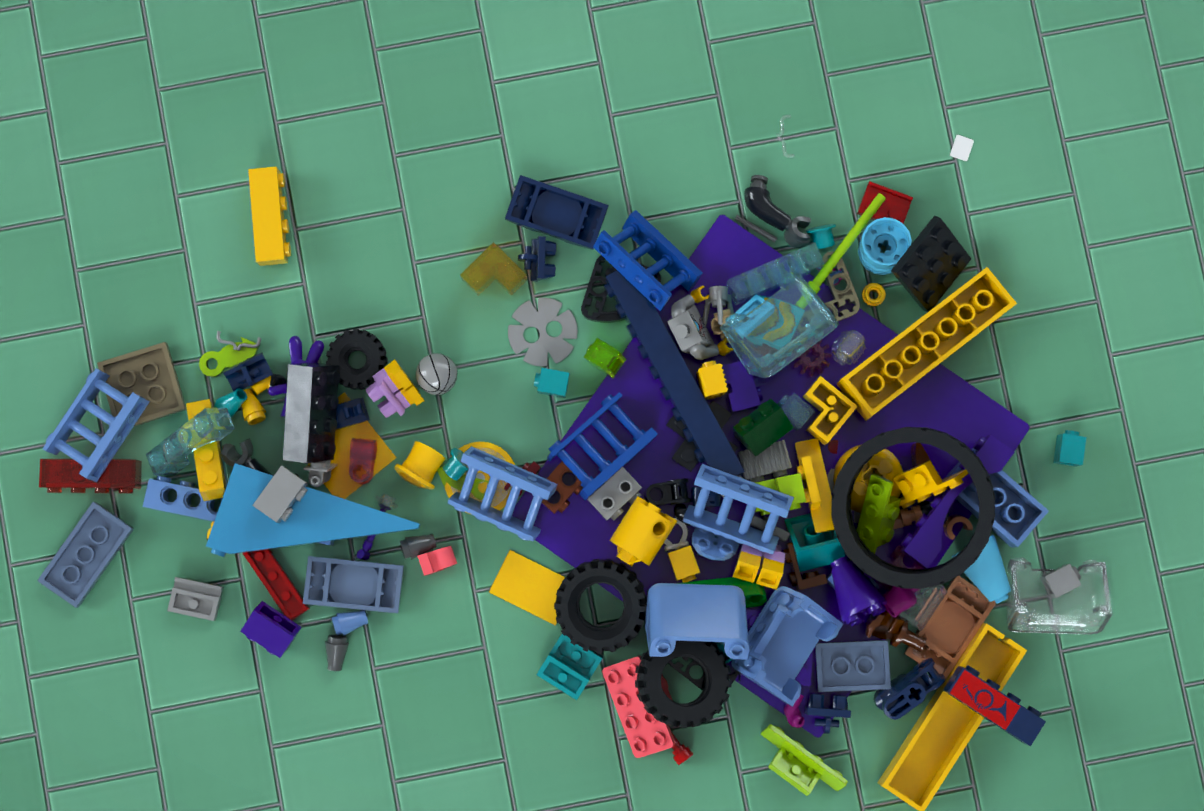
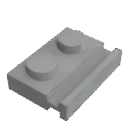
[167,577,224,621]

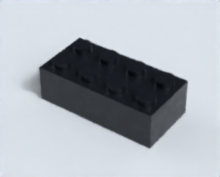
[283,363,340,464]

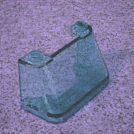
[720,272,839,378]

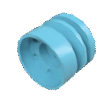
[858,217,912,275]

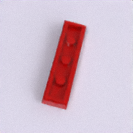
[243,549,310,621]

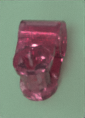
[349,438,377,485]

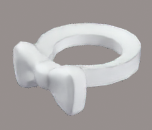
[664,518,689,551]

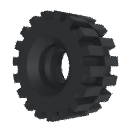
[326,329,388,390]

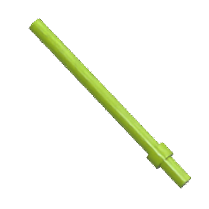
[794,193,886,309]

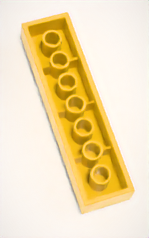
[837,267,1017,421]

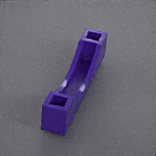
[901,435,1015,569]

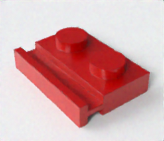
[857,181,913,224]

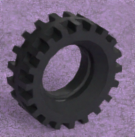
[554,559,647,654]

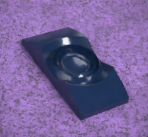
[505,175,609,250]

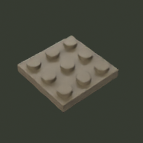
[97,342,187,426]

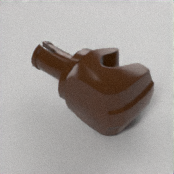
[865,611,927,652]

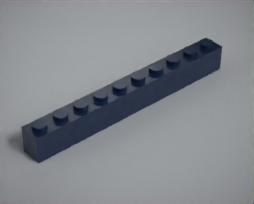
[604,271,745,477]

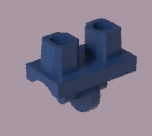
[518,236,556,282]
[223,353,273,391]
[804,693,851,734]

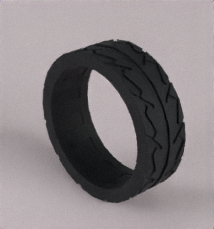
[831,427,995,589]

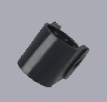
[644,478,691,506]

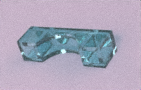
[146,408,235,475]

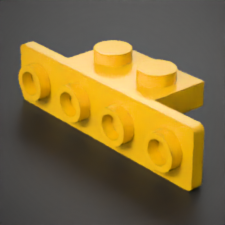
[795,438,835,533]
[893,460,969,509]

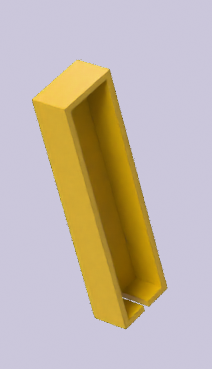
[877,623,1027,811]

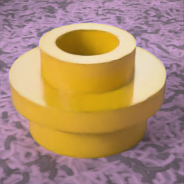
[862,283,886,307]

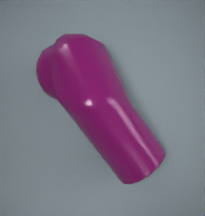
[784,694,805,728]

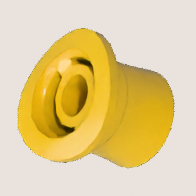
[394,441,445,490]

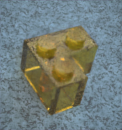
[460,242,528,296]

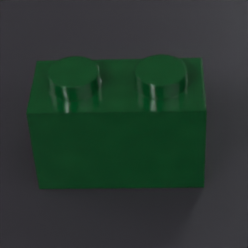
[733,399,794,457]

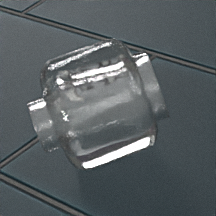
[831,330,866,365]

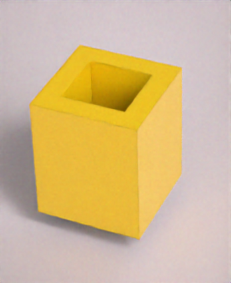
[667,545,700,582]

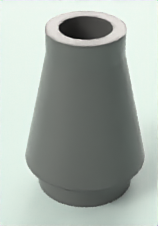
[400,534,437,560]
[325,634,349,671]

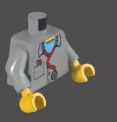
[668,286,735,360]

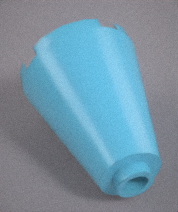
[951,535,1011,604]

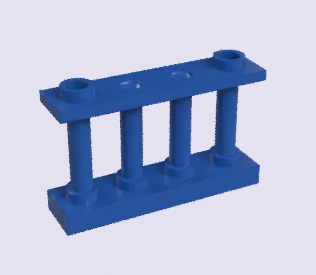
[593,210,703,311]
[547,392,658,500]

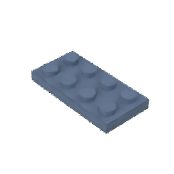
[37,502,134,608]

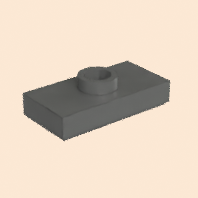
[750,516,790,542]

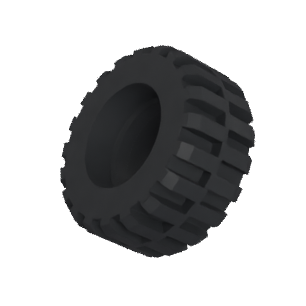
[635,641,732,728]

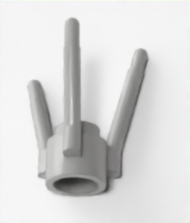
[702,286,740,342]

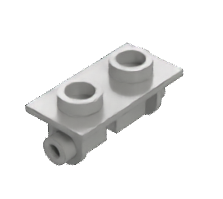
[303,460,337,487]

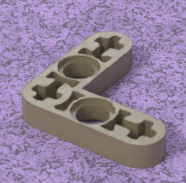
[795,251,860,334]

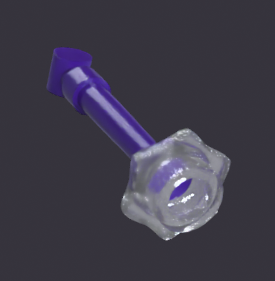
[357,493,398,560]

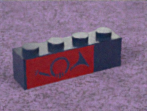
[943,665,1046,747]

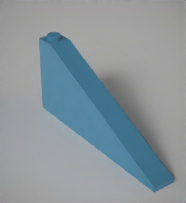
[206,463,421,557]

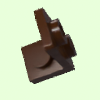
[783,542,827,590]

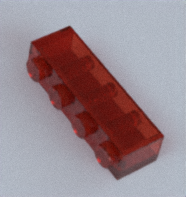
[39,459,142,494]

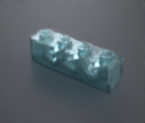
[726,243,825,305]

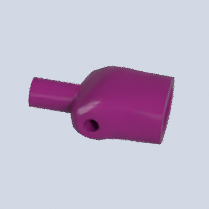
[883,586,919,618]

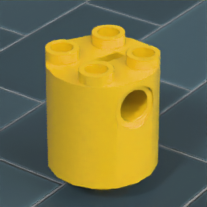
[609,496,677,566]

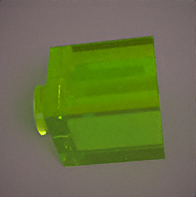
[584,338,626,378]

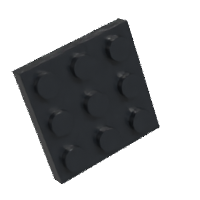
[891,216,971,312]

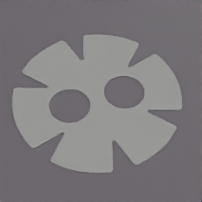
[508,298,578,366]

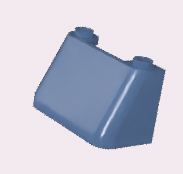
[645,583,749,660]
[731,586,843,707]

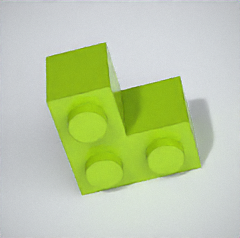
[755,473,806,516]

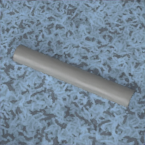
[735,215,777,243]

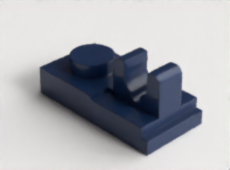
[336,398,370,430]

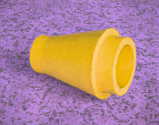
[241,388,266,425]

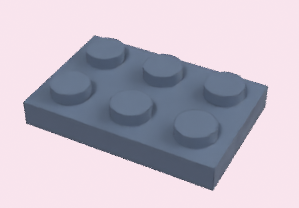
[815,640,891,692]

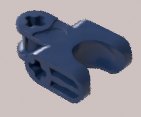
[874,658,946,720]

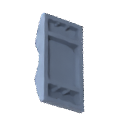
[303,556,404,613]

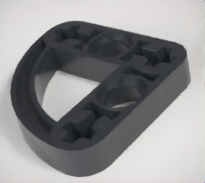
[581,255,661,323]

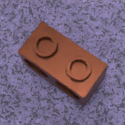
[542,461,583,514]

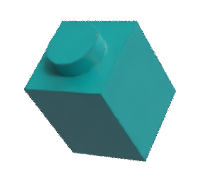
[534,368,570,398]
[1053,430,1087,467]

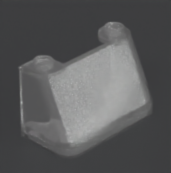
[1007,558,1113,635]

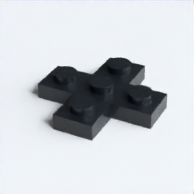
[666,401,738,472]

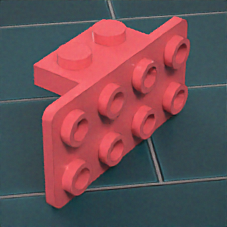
[602,656,675,758]

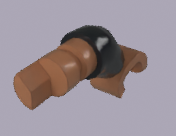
[893,501,973,540]

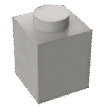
[1039,564,1081,599]

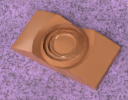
[904,576,996,679]

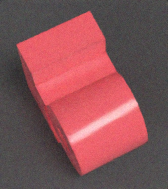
[417,546,458,576]

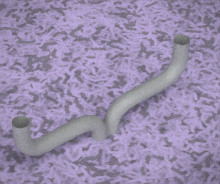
[216,331,261,351]

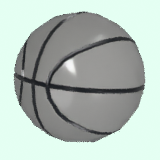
[416,353,457,395]

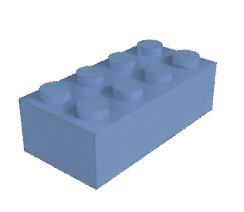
[945,448,1049,548]

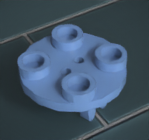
[691,527,739,561]

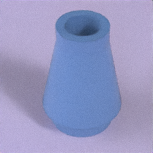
[331,610,368,636]

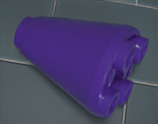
[831,556,887,627]

